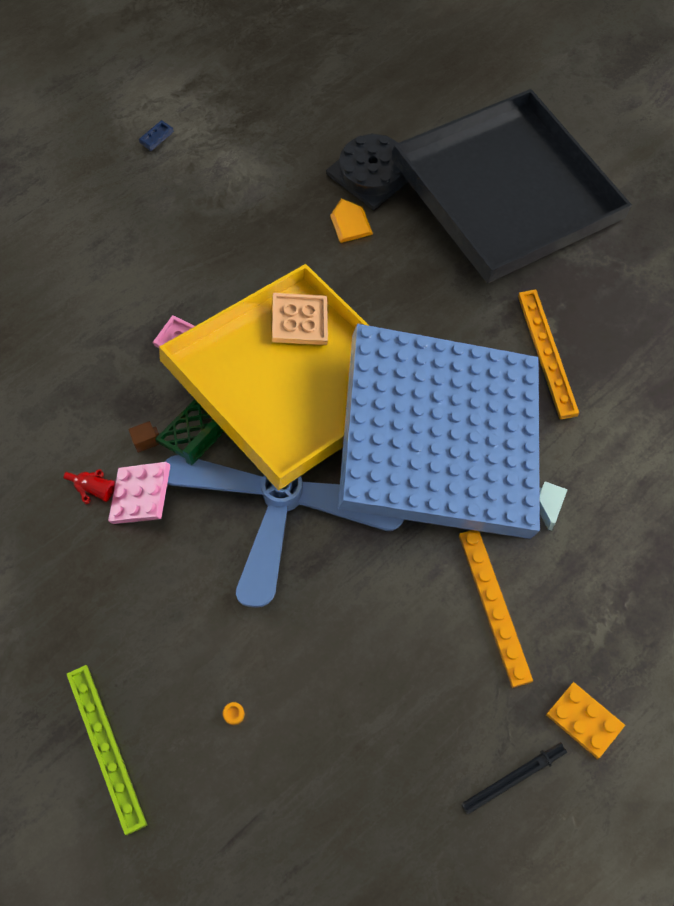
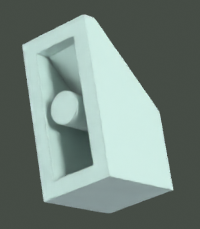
[539,482,567,531]

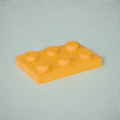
[546,682,626,759]

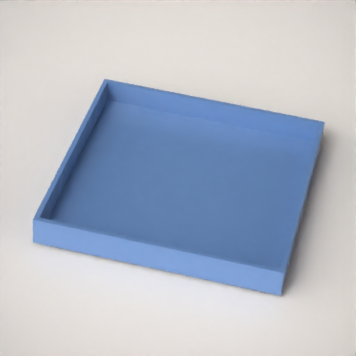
[338,324,540,539]

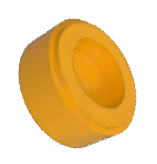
[223,702,245,725]

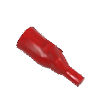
[63,469,115,505]

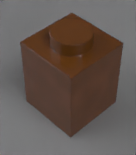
[128,421,159,453]

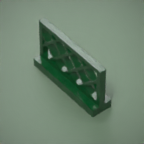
[155,399,225,465]

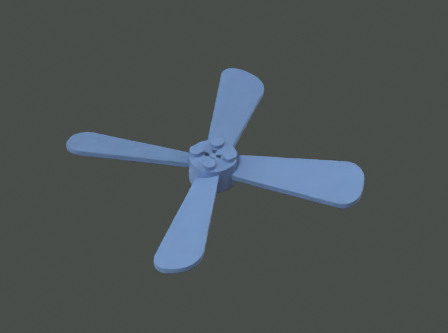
[165,455,404,607]

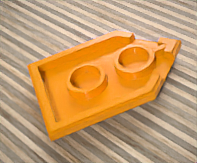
[330,198,373,243]

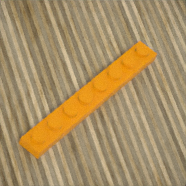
[518,289,579,420]
[459,530,533,688]

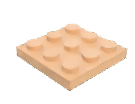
[272,293,328,345]

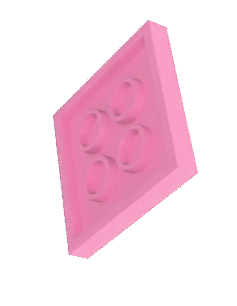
[108,462,170,524]

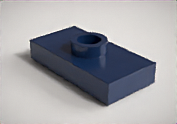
[139,120,174,151]

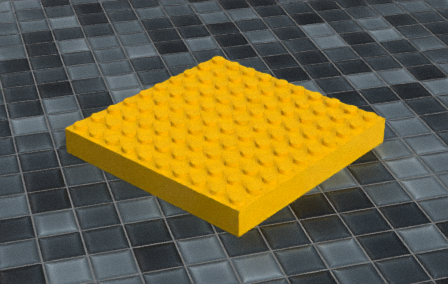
[159,264,369,491]

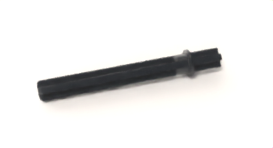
[462,742,567,814]

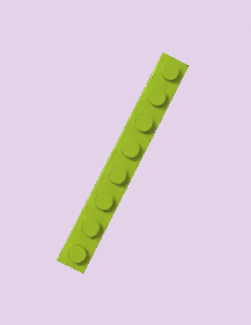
[67,665,147,836]

